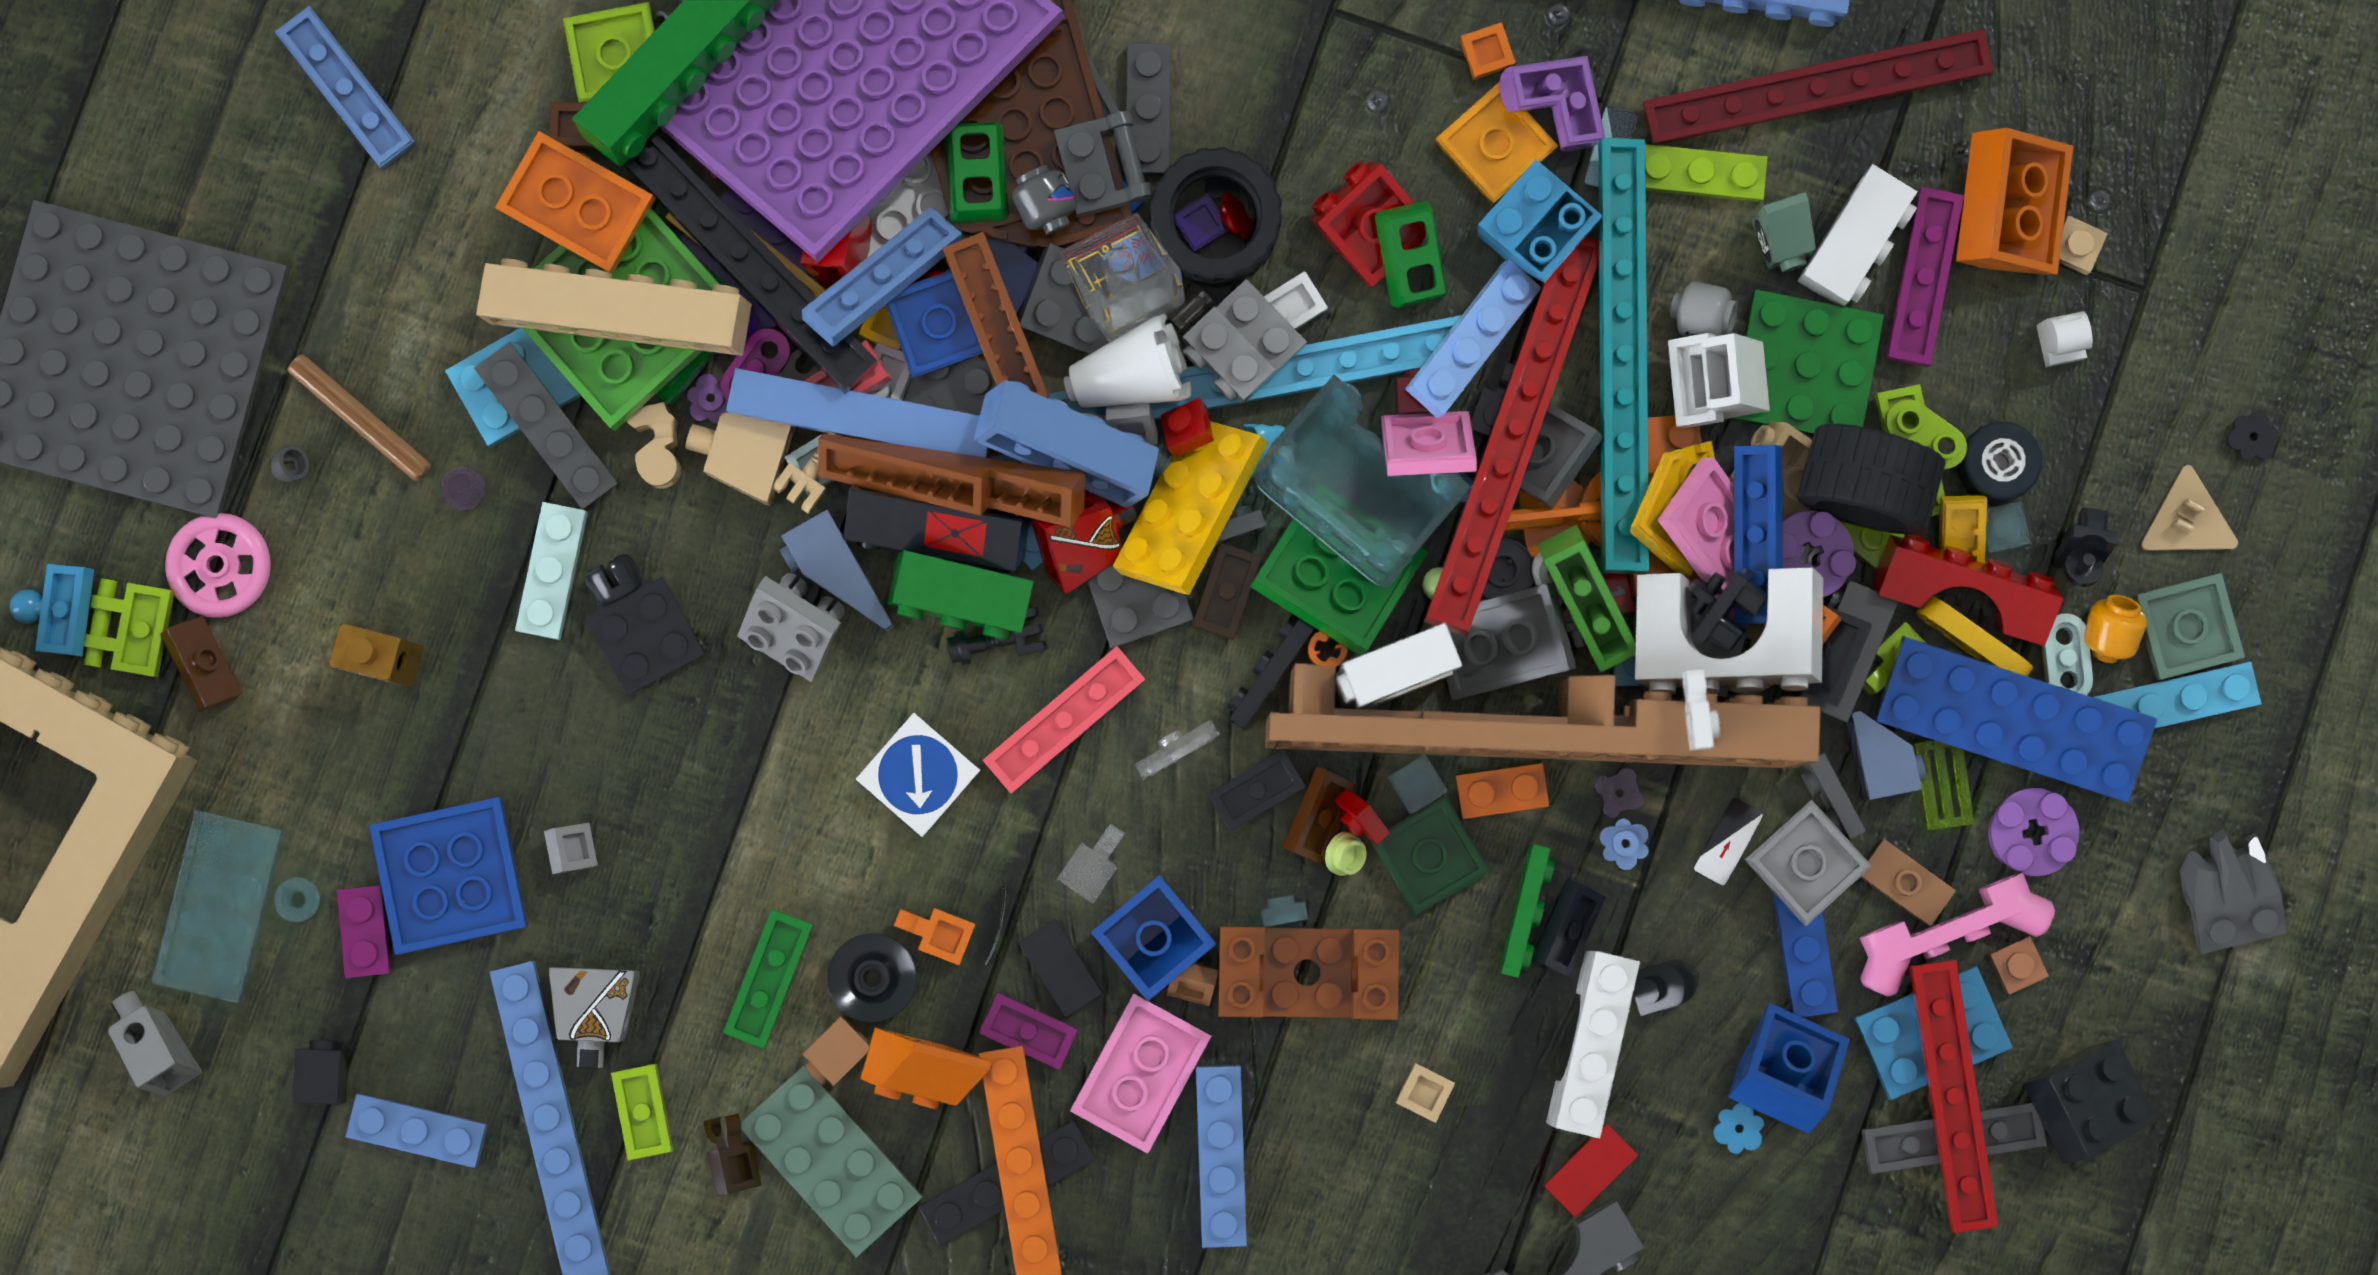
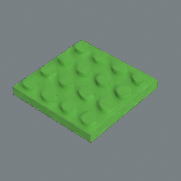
[521,207,721,431]

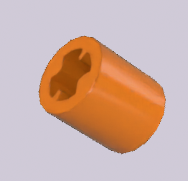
[1307,631,1348,669]

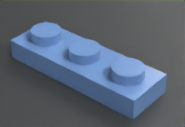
[346,1093,488,1168]

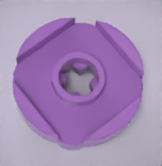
[1783,511,1856,597]
[1988,788,2079,876]

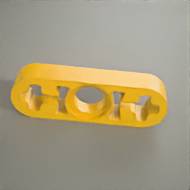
[1915,596,2033,676]

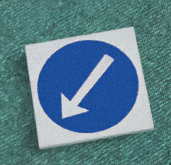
[856,713,980,837]

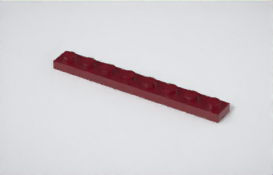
[1642,29,1994,145]

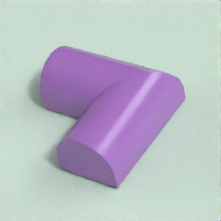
[1500,56,1606,152]

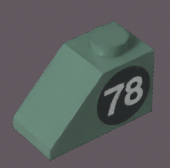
[1752,192,1816,273]

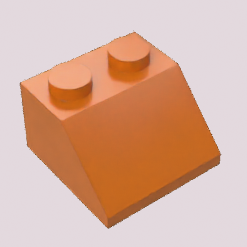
[860,1027,992,1110]

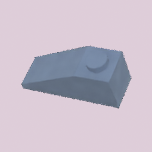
[780,510,895,632]

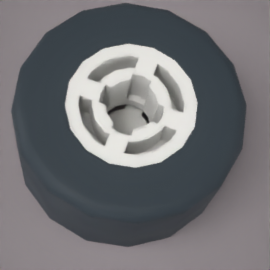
[1957,422,2042,503]

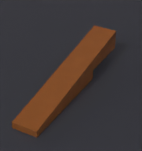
[942,232,1049,398]
[818,434,1085,528]

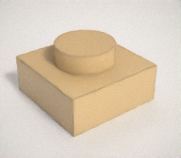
[2059,215,2108,275]
[1395,1063,1455,1123]

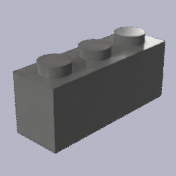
[1795,580,1899,725]

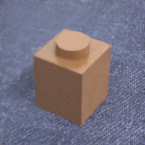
[803,1016,871,1086]

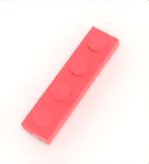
[983,646,1146,794]

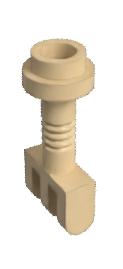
[772,433,852,514]

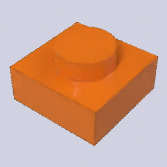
[1459,22,1516,80]

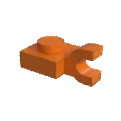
[894,908,975,965]

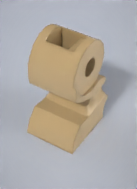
[626,402,681,489]

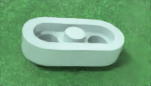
[2041,614,2093,695]

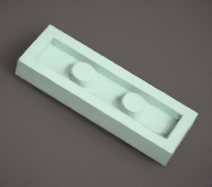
[515,502,588,640]

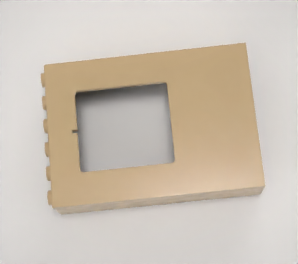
[0,647,198,1088]

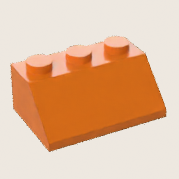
[1956,128,2073,275]

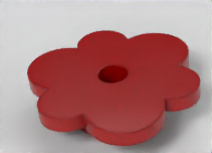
[1220,192,1254,240]

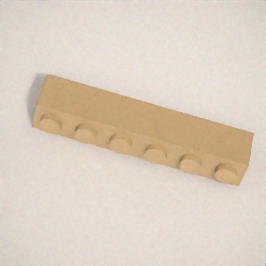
[476,259,752,356]

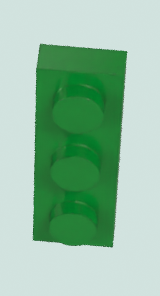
[1498,844,1555,978]
[723,909,814,1049]

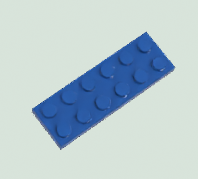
[1874,636,2158,802]

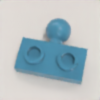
[10,564,94,657]

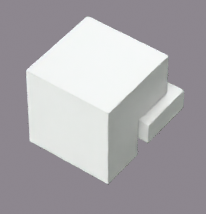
[1668,333,1770,429]

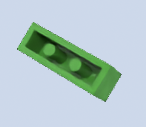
[1537,524,1636,673]

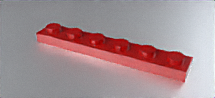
[1909,960,1999,1233]

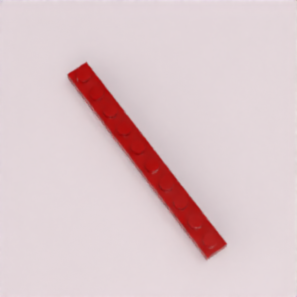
[1424,236,1599,637]

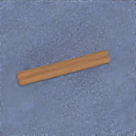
[287,354,431,481]

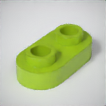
[1884,399,1967,470]

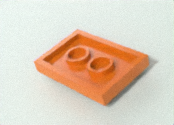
[495,131,656,274]

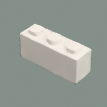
[1797,164,1917,307]

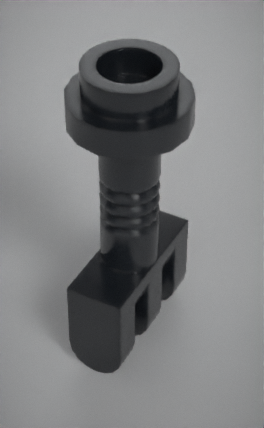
[946,607,1048,666]

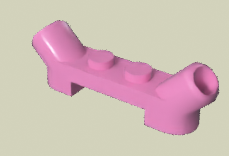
[1860,872,2055,997]

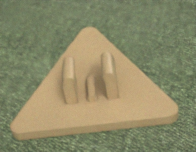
[2141,465,2238,551]

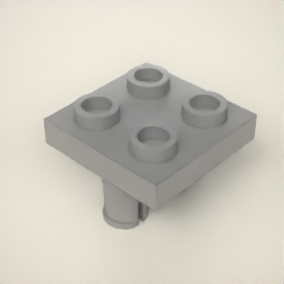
[737,573,845,682]

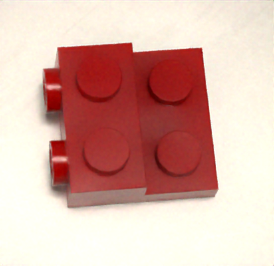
[1307,160,1426,287]

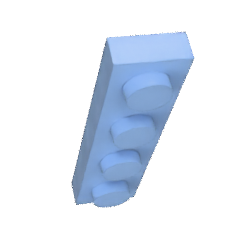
[1405,259,1541,418]

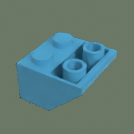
[1477,160,1603,283]

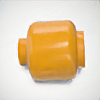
[2084,595,2147,663]

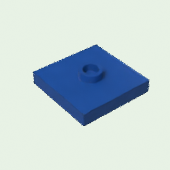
[886,271,983,379]

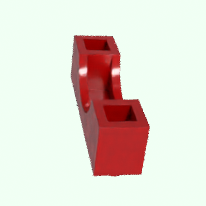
[1872,534,2064,646]

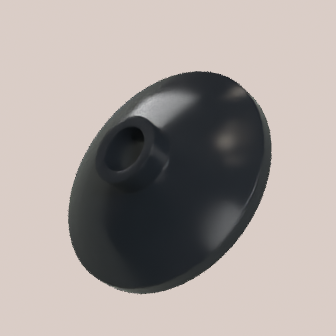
[827,933,916,1022]

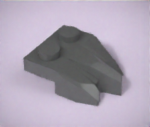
[2180,828,2287,954]

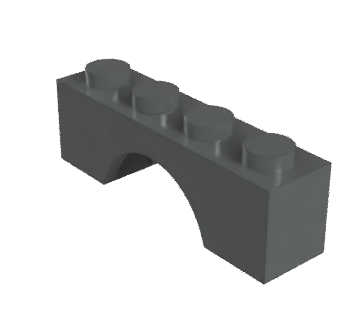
[1484,1199,1644,1275]

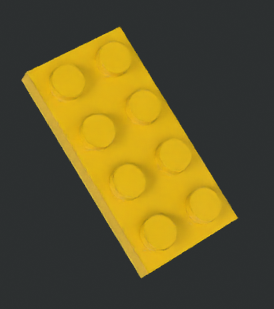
[1113,421,1268,595]

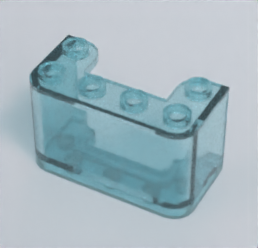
[1254,375,1471,587]

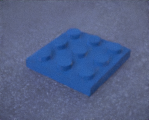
[369,797,528,955]

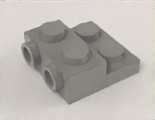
[1183,279,1307,404]

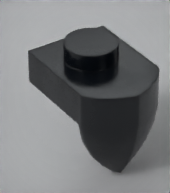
[1633,959,1700,1016]

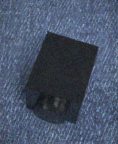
[292,1040,349,1105]

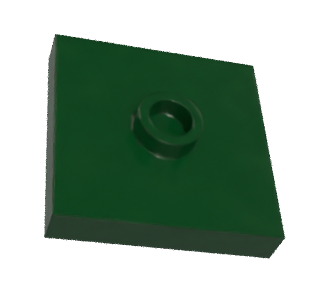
[1369,795,1490,916]

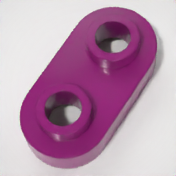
[721,327,792,401]

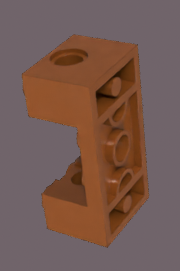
[1218,927,1399,1020]

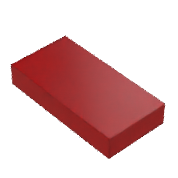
[1543,1123,1638,1218]

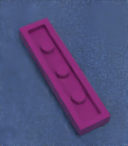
[1885,187,1964,368]

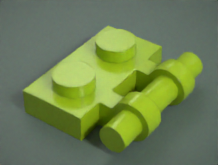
[83,578,174,678]

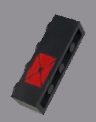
[844,485,1030,574]

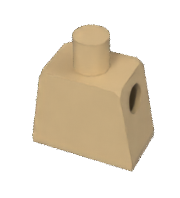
[685,413,796,506]

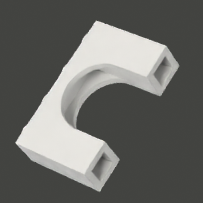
[1635,567,1823,694]
[1335,623,1462,709]
[1546,951,1640,1138]

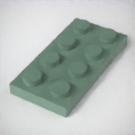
[741,1065,923,1258]

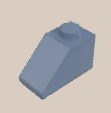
[1846,711,1926,801]

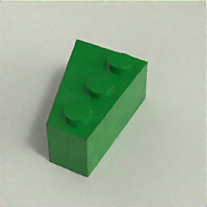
[884,550,1034,640]

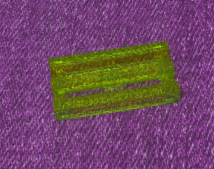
[1915,740,1975,830]

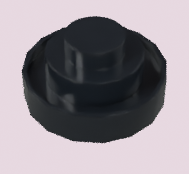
[1482,538,1534,600]

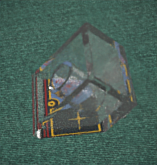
[1060,212,1185,342]

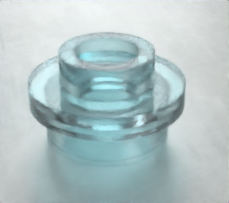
[274,878,320,922]

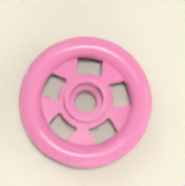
[165,513,271,618]

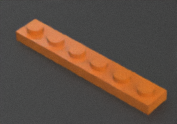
[979,1045,1062,1275]

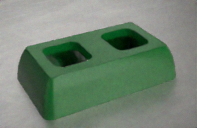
[945,122,1009,224]
[1375,201,1447,308]

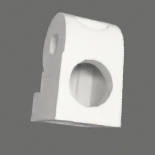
[2036,311,2093,367]

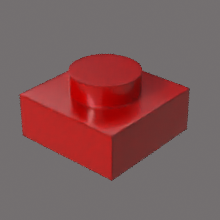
[1160,398,1214,458]
[1335,788,1390,845]

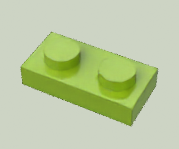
[611,1064,674,1160]

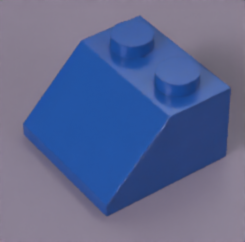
[1091,875,1216,1001]
[1728,1003,1850,1134]

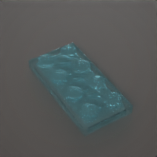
[152,810,285,1003]

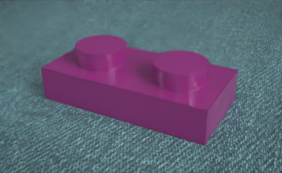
[337,885,392,978]
[979,993,1078,1070]

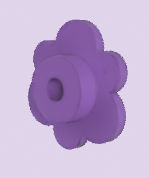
[687,374,728,424]

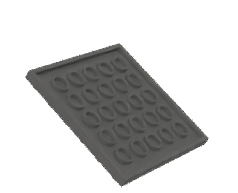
[0,200,290,518]

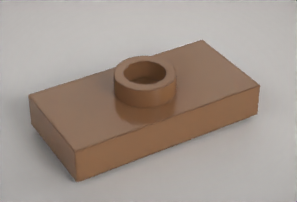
[1860,839,1956,926]

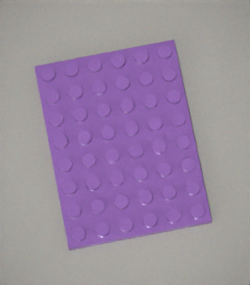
[659,0,1064,262]

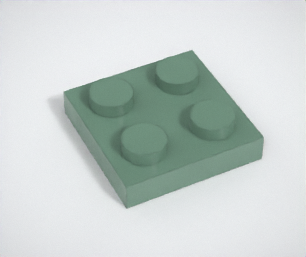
[2133,573,2245,681]

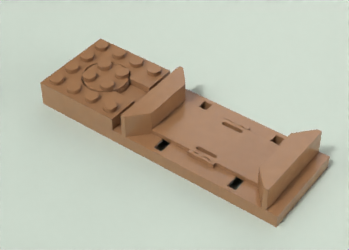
[1265,663,1820,769]

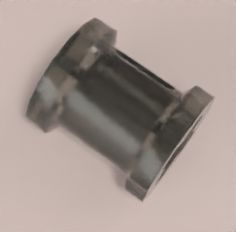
[1161,281,1217,337]

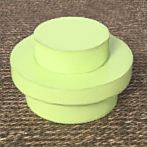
[1325,832,1367,876]

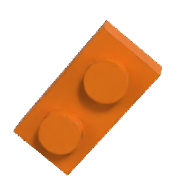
[1455,763,1550,820]

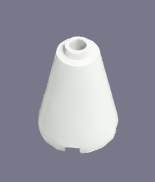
[1064,314,1191,408]

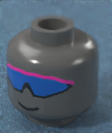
[1012,165,1077,235]

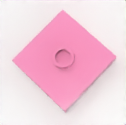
[1381,411,1477,476]

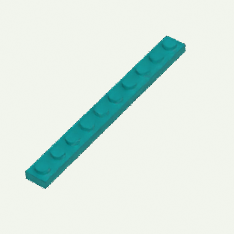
[1598,138,1649,574]

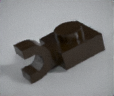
[703,1113,762,1196]

